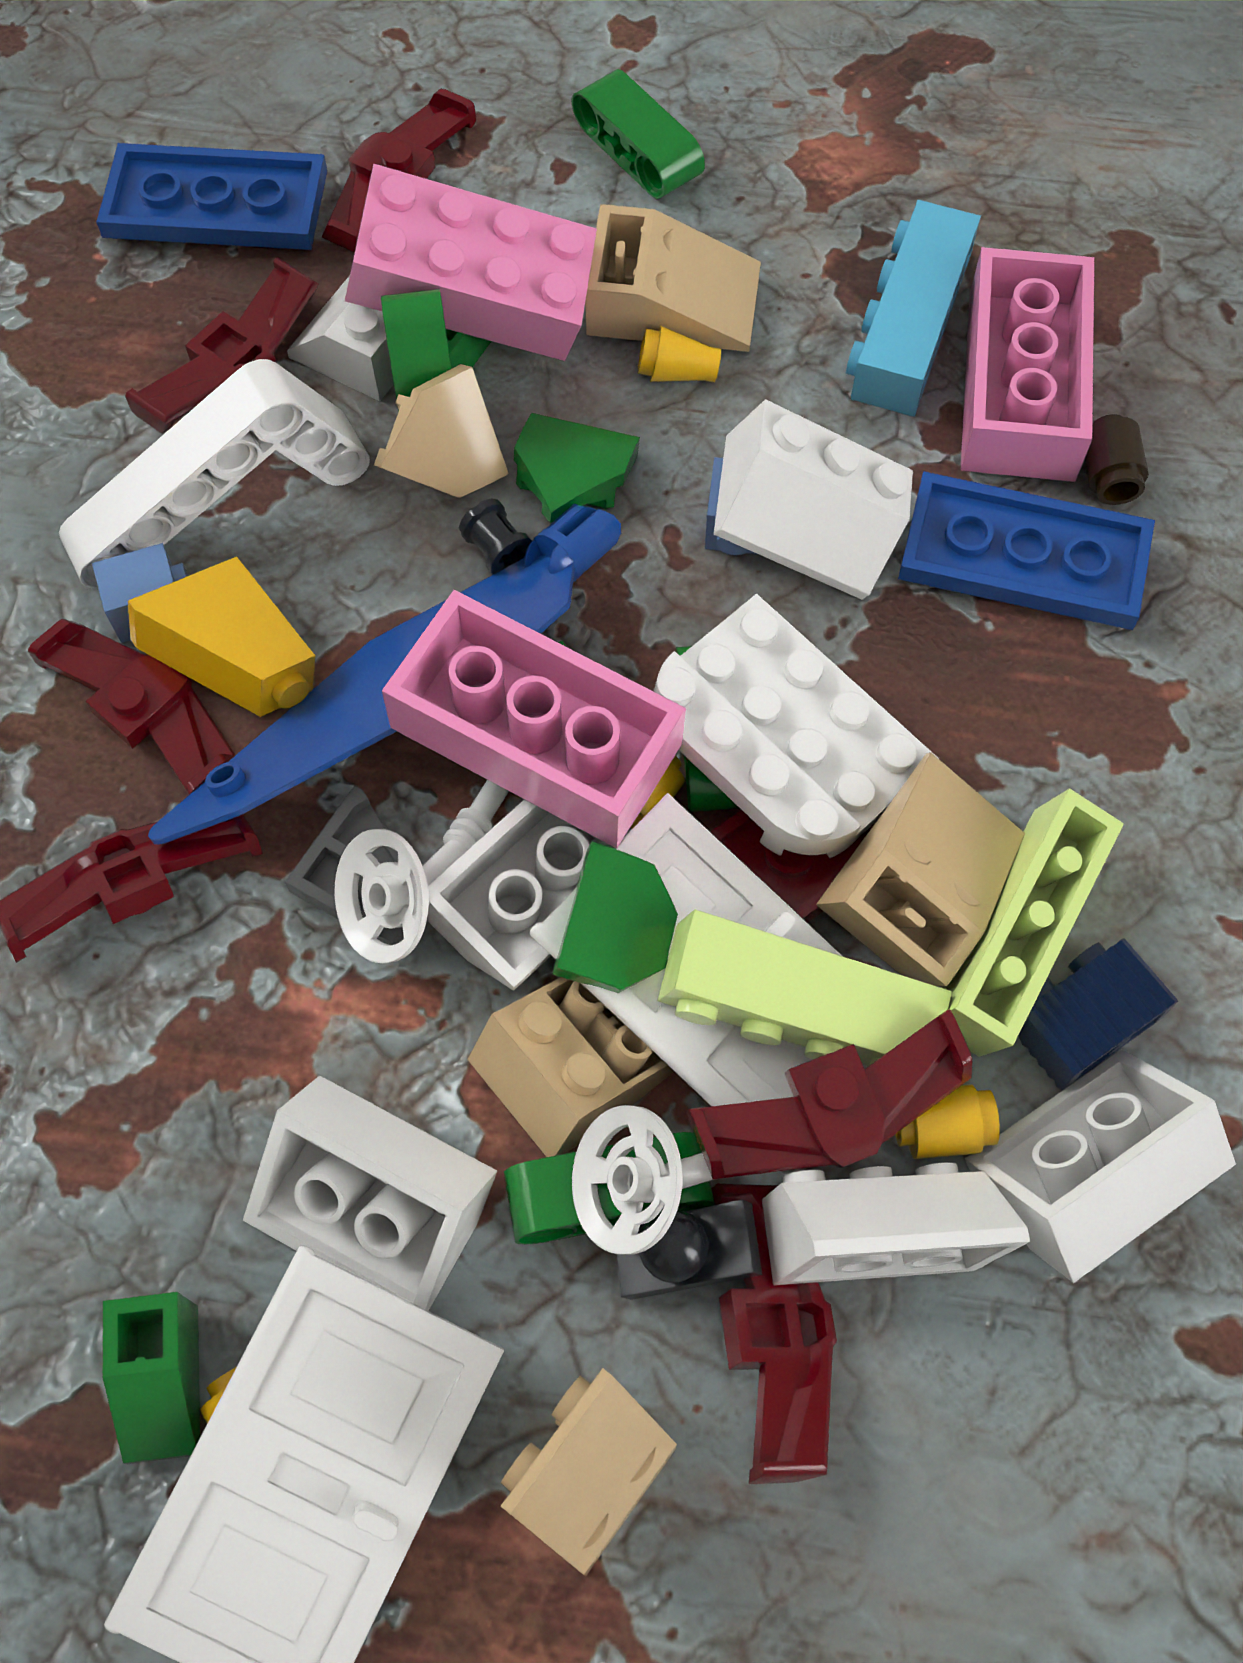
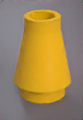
[637,325,721,383]

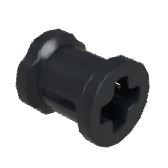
[459,498,532,574]

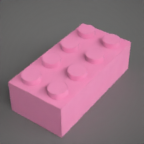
[345,164,597,361]
[961,247,1094,482]
[382,590,686,848]

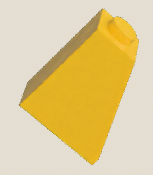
[128,556,315,717]

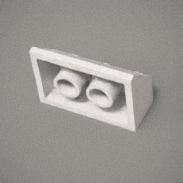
[287,275,394,401]
[714,399,913,600]
[427,799,632,991]
[965,1049,1236,1283]
[243,1076,497,1311]
[762,1163,1030,1285]

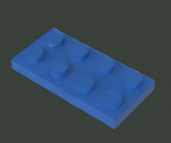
[96,143,328,250]
[898,471,1155,630]

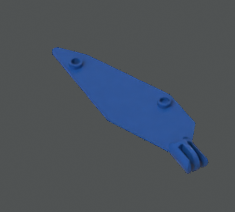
[148,504,621,845]

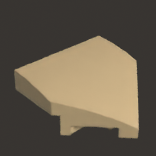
[374,364,509,498]

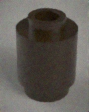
[1084,414,1149,505]

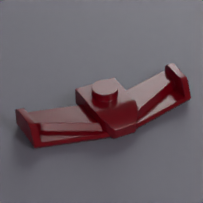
[321,88,476,252]
[125,257,319,434]
[28,619,235,795]
[0,814,263,963]
[686,1009,973,1179]
[712,1183,837,1484]

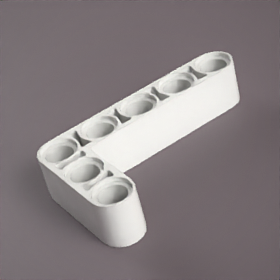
[59,359,370,589]

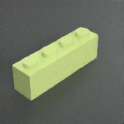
[941,788,1124,1057]
[657,909,952,1066]

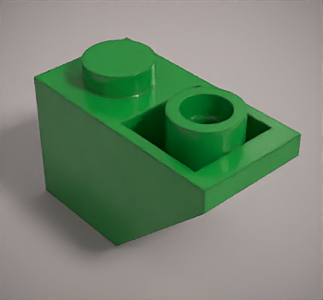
[102,1292,200,1464]

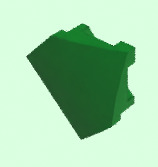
[513,413,640,523]
[552,841,678,993]

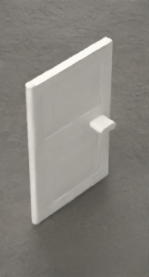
[530,793,868,1175]
[104,1246,504,1663]

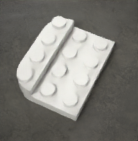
[654,593,939,858]

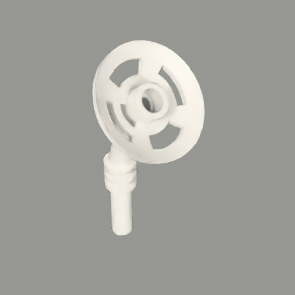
[335,780,509,963]
[572,1105,748,1255]

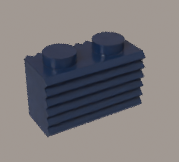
[1018,938,1178,1090]

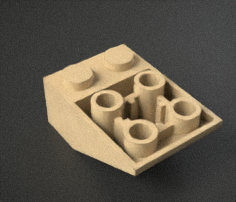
[585,204,761,352]
[816,752,1025,987]
[467,977,674,1157]
[501,1368,677,1576]

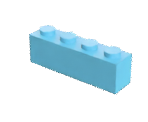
[846,200,981,417]

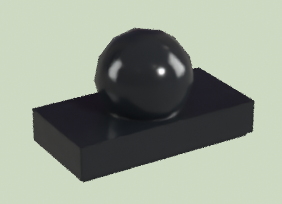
[617,1200,762,1300]

